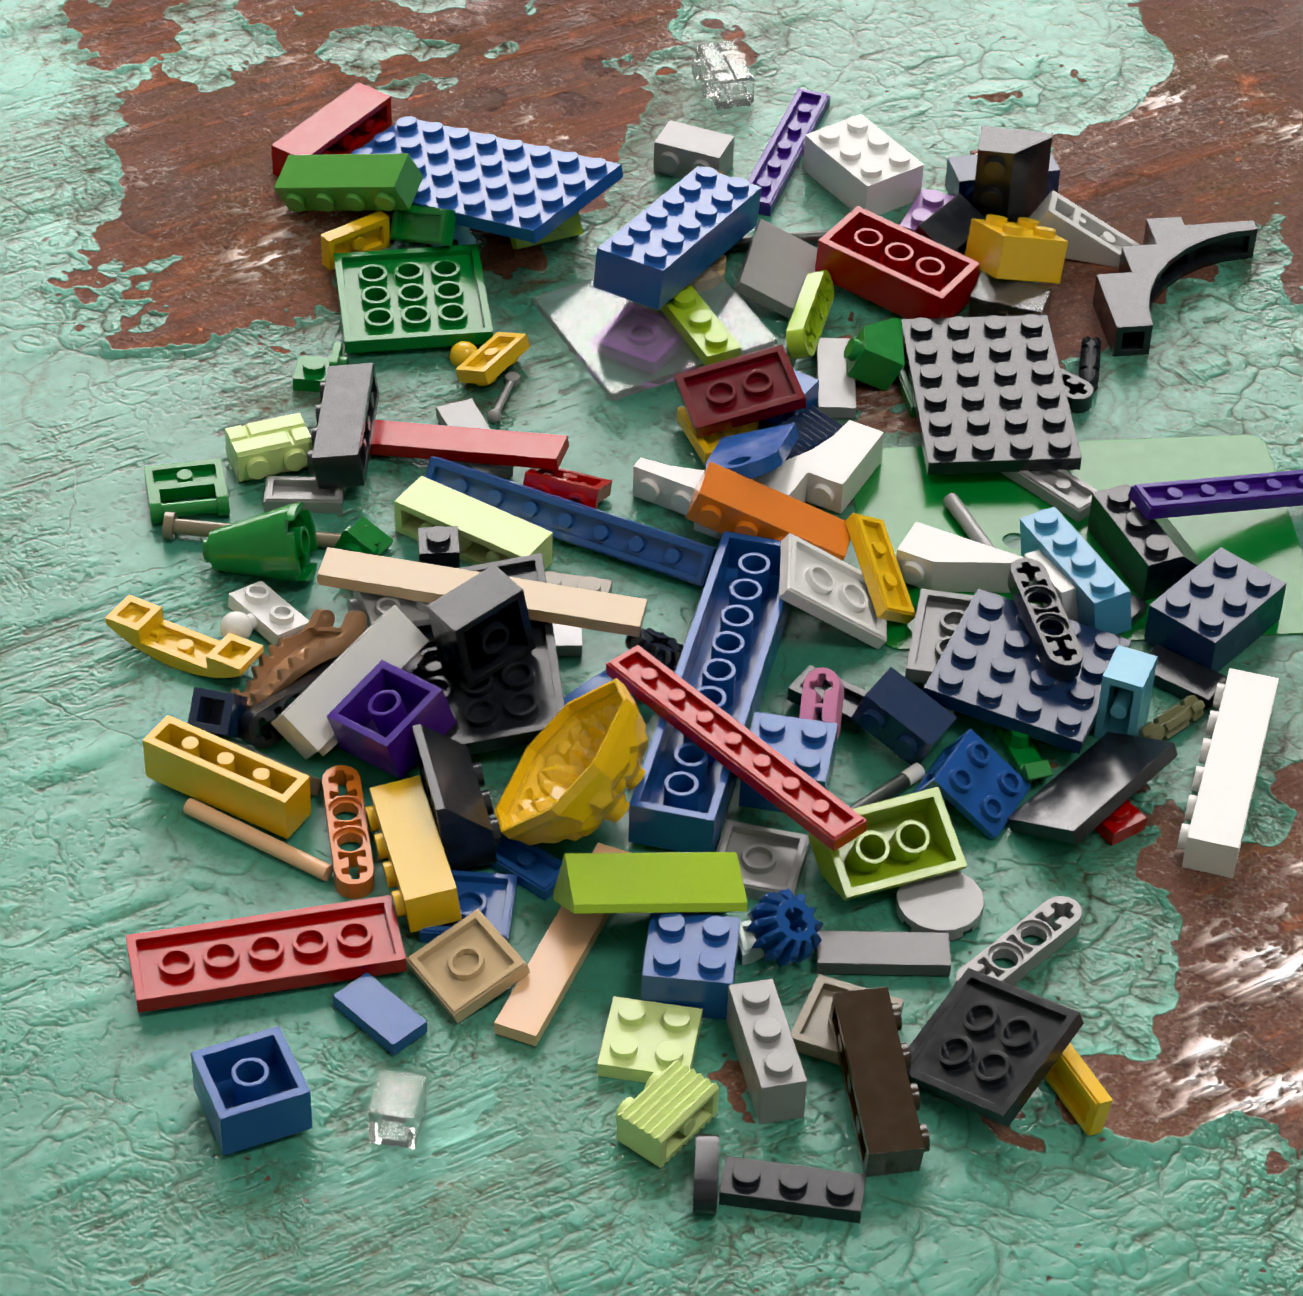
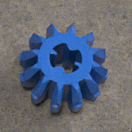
[746,888,824,967]

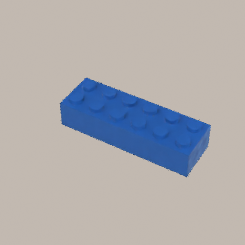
[593,166,762,310]

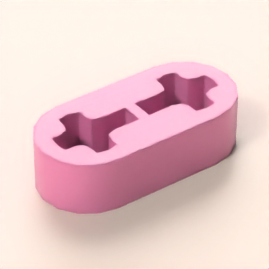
[799,667,844,739]

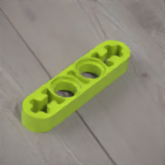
[786,270,834,359]

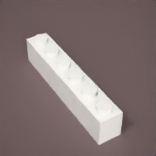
[1177,668,1279,878]

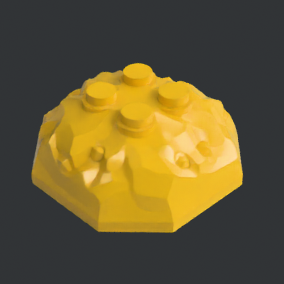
[494,678,648,846]

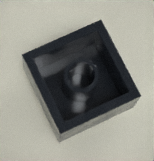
[427,564,536,690]

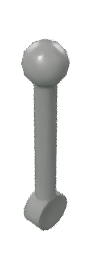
[487,372,520,423]

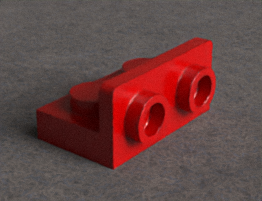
[523,468,612,509]

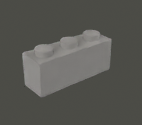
[726,979,807,1125]

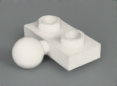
[220,581,309,646]

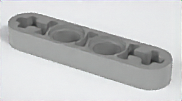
[955,896,1082,985]

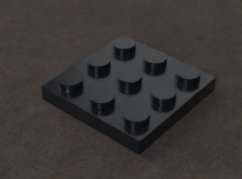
[907,968,1084,1127]

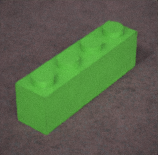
[274,153,423,212]

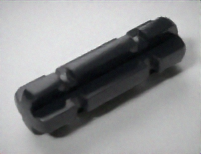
[1079,336,1101,392]

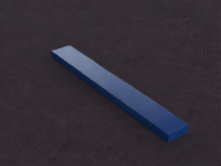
[425,456,718,587]

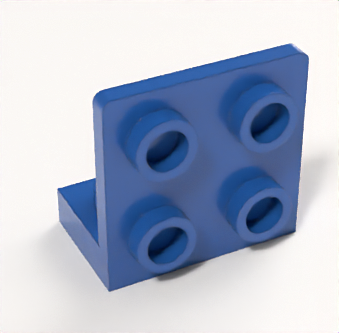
[912,729,1030,840]

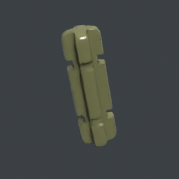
[1138,695,1205,741]

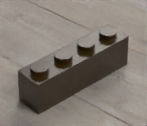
[829,986,930,1177]

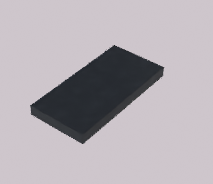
[1007,732,1178,844]

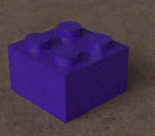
[326,660,456,780]

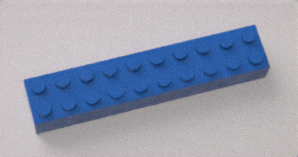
[628,531,792,852]

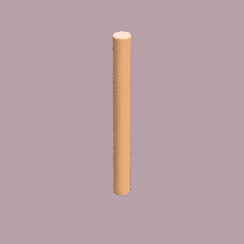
[183,798,333,881]

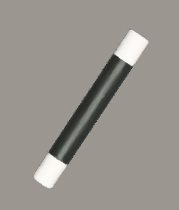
[849,763,925,809]

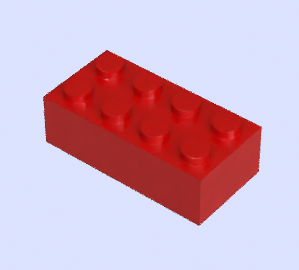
[815,206,980,319]

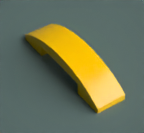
[105,595,264,678]

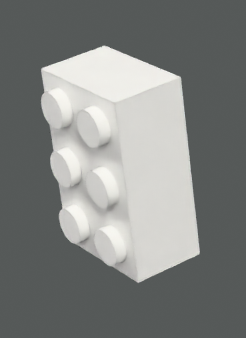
[803,114,924,215]

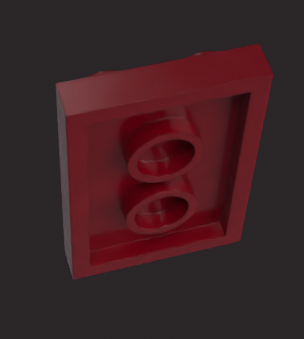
[674,344,806,438]

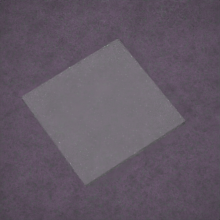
[533,265,777,401]

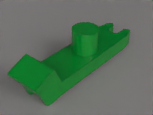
[994,725,1053,785]

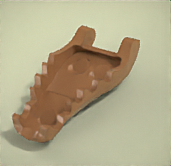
[231,609,367,711]

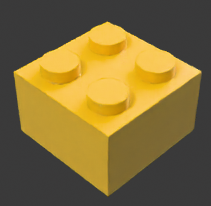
[965,214,1068,284]

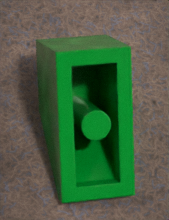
[844,317,905,392]

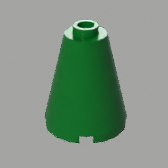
[203,502,318,583]

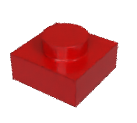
[1094,800,1147,846]

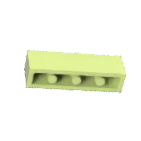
[394,476,553,569]

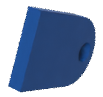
[705,423,799,479]

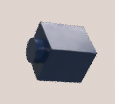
[188,687,248,738]

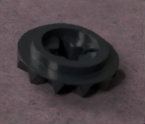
[625,628,684,670]

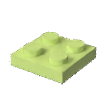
[597,996,703,1083]

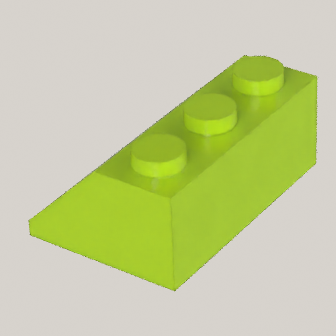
[807,787,967,901]

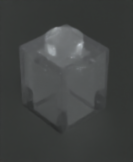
[368,1070,427,1149]

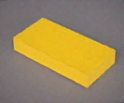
[1044,1043,1113,1136]

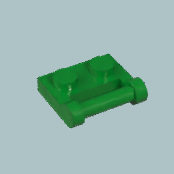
[144,458,230,524]

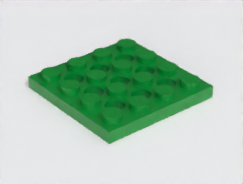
[333,244,493,354]

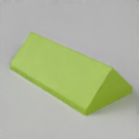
[553,852,748,914]

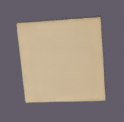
[406,909,530,1024]

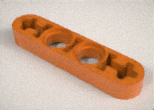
[322,765,375,899]

